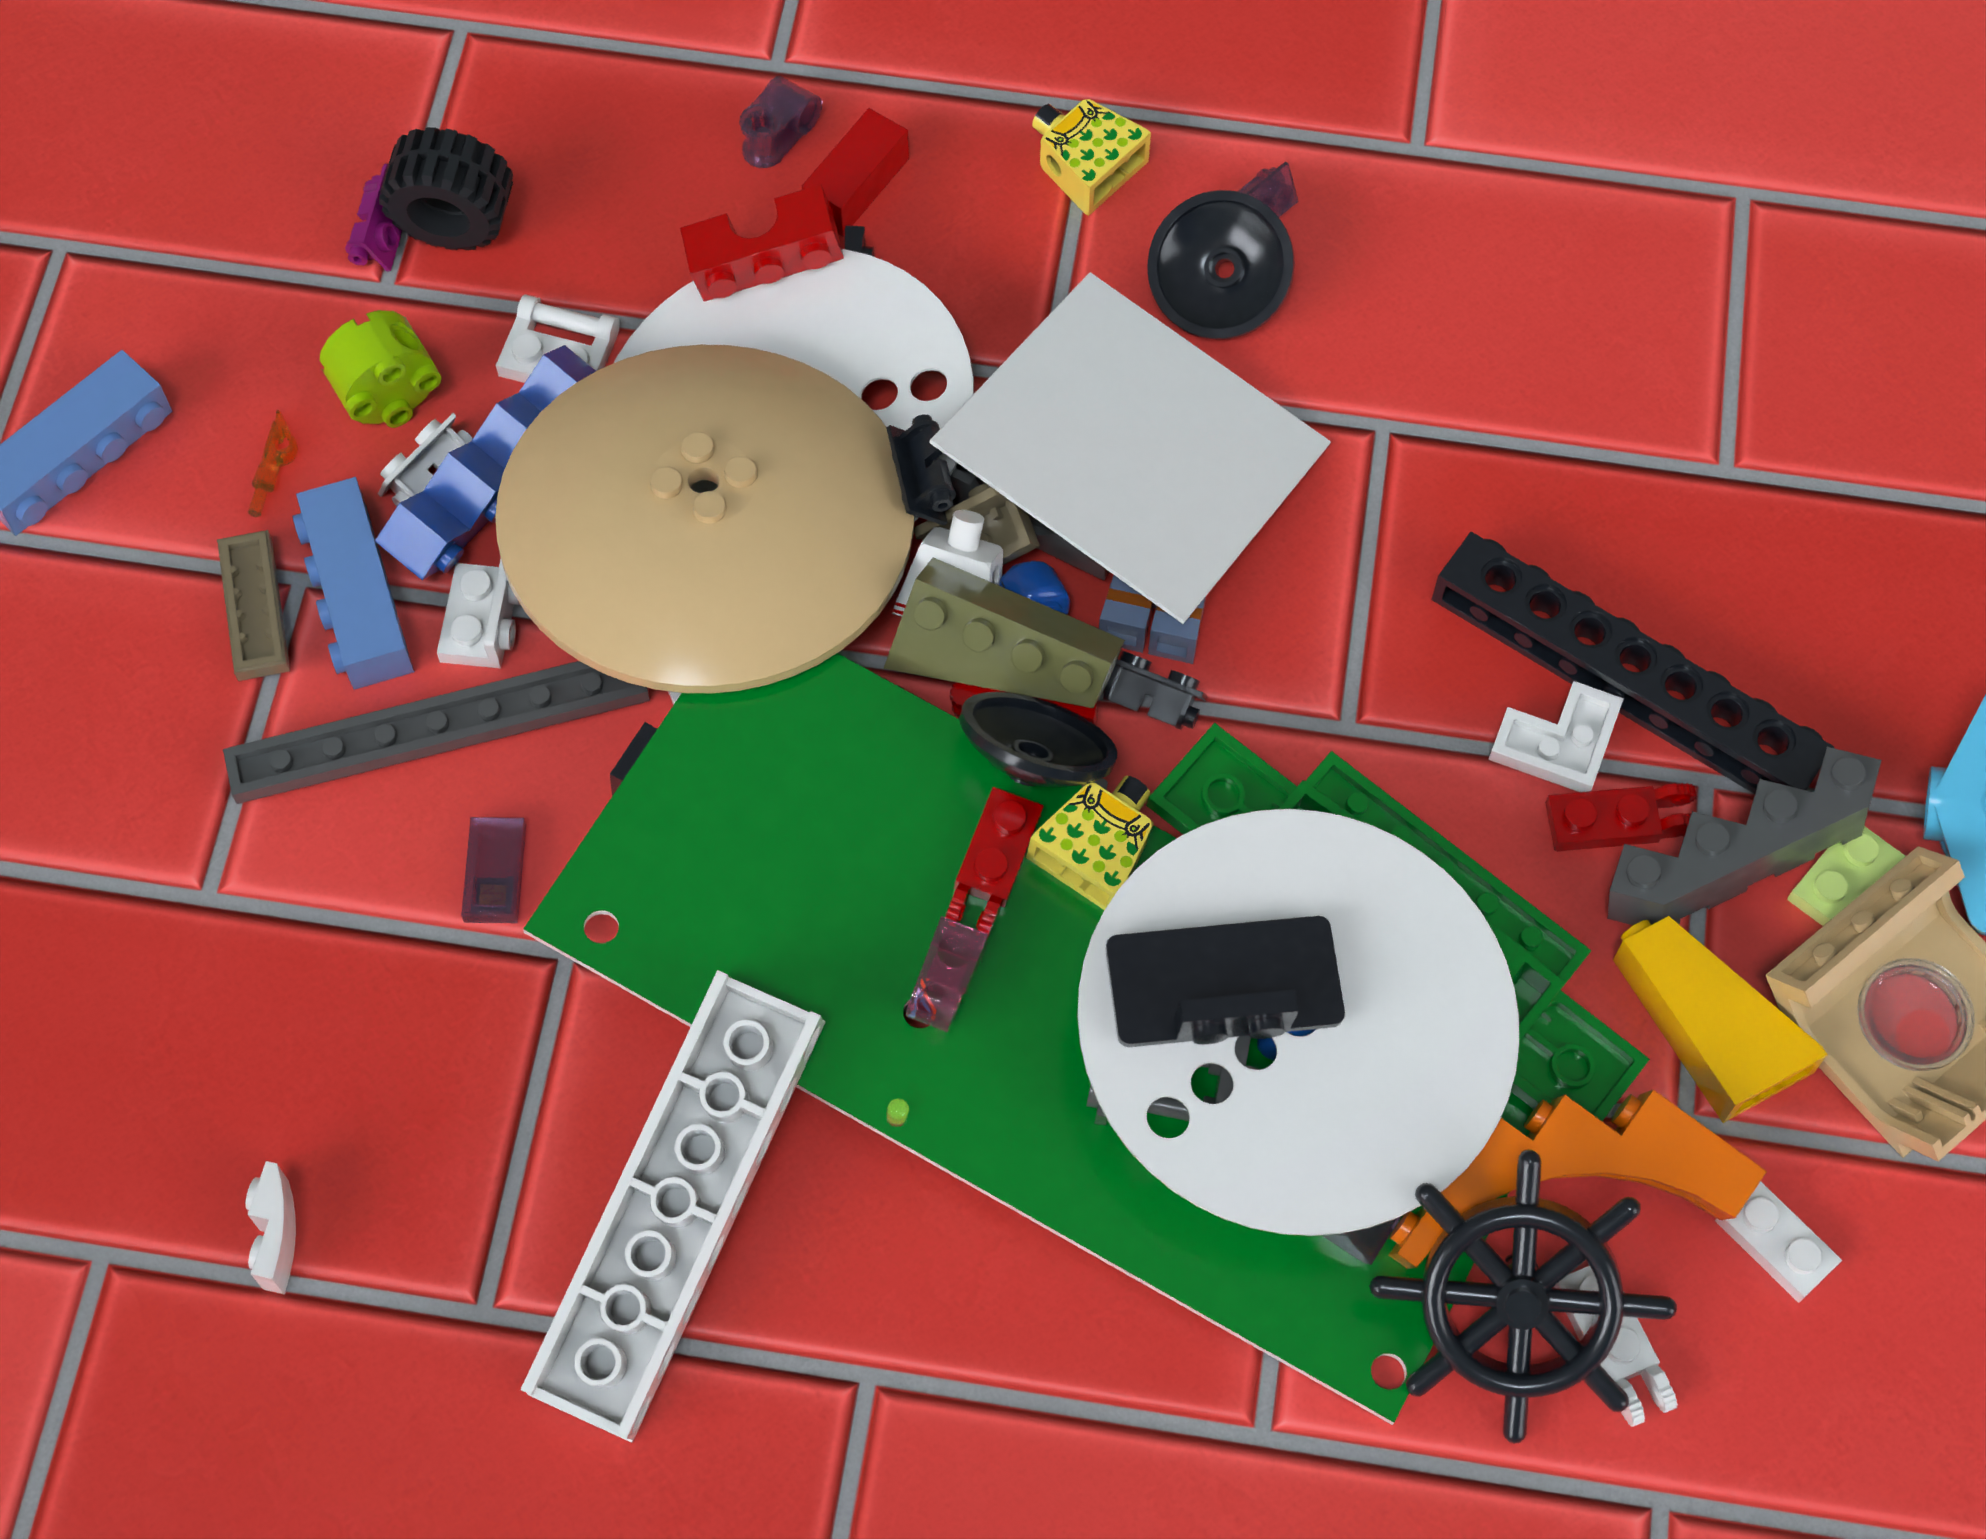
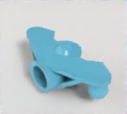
[1923,695,1986,936]

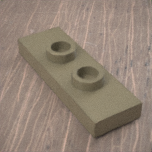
[217,530,290,681]

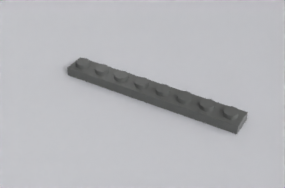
[223,661,650,804]

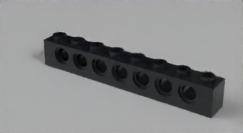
[1431,531,1834,794]

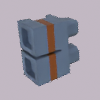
[1099,575,1206,664]

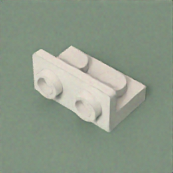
[437,560,521,669]

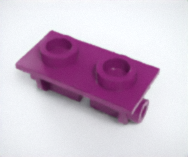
[345,164,403,272]

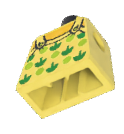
[1032,99,1151,216]
[1026,776,1154,910]

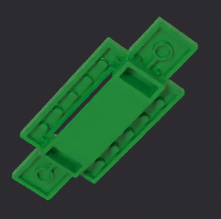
[1146,723,1650,1121]

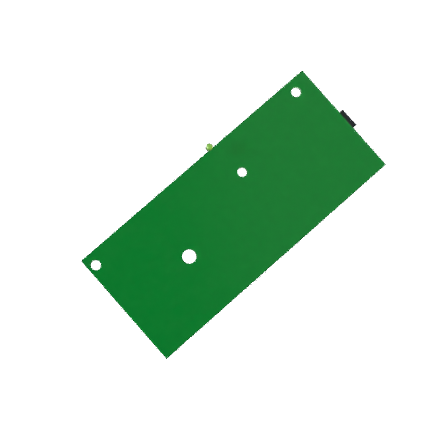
[523,653,1534,1425]

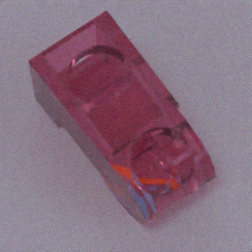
[906,916,988,1033]

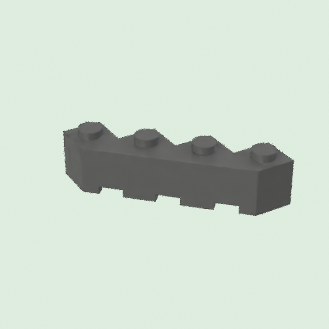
[1607,747,1882,925]

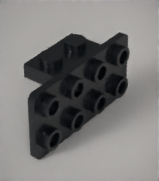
[1105,916,1345,1047]

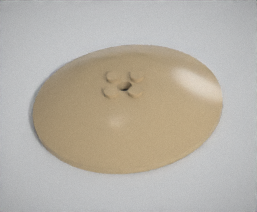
[495,345,914,693]

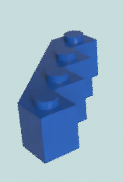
[375,345,596,580]

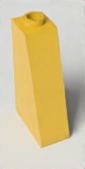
[1613,916,1828,1123]

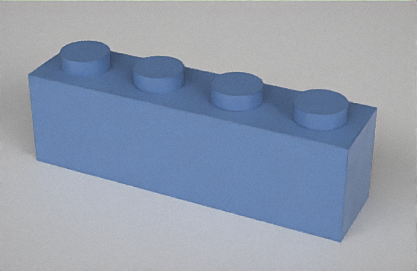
[0,350,173,536]
[292,477,414,690]

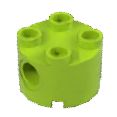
[320,310,442,428]

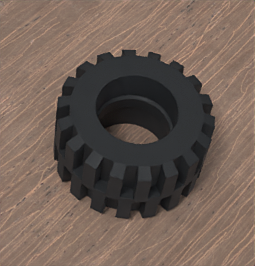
[379,127,513,250]

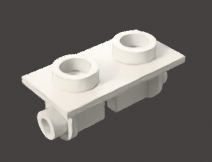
[378,413,473,506]

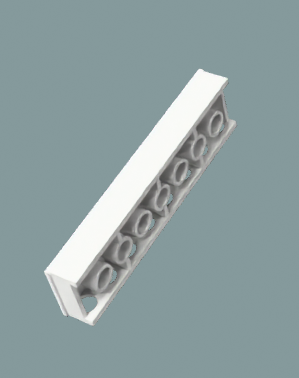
[521,970,825,1443]

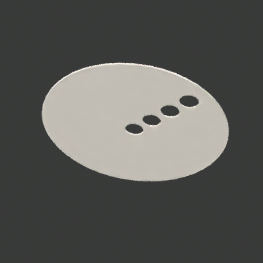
[613,249,974,522]
[1077,809,1519,1236]

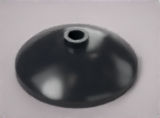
[1147,190,1295,340]
[959,692,1118,788]

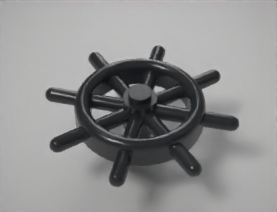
[1369,1150,1677,1444]

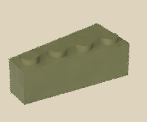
[883,557,1125,708]

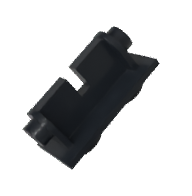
[886,414,956,525]
[1102,651,1208,730]

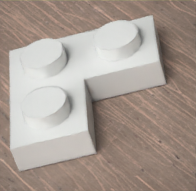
[1488,681,1624,792]

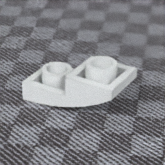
[245,1161,296,1294]

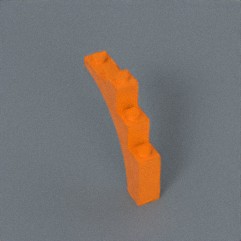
[1389,1089,1767,1269]

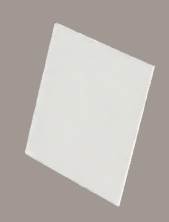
[929,272,1331,624]

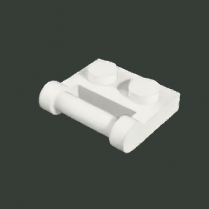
[496,294,620,383]

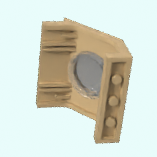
[1766,846,1986,1162]

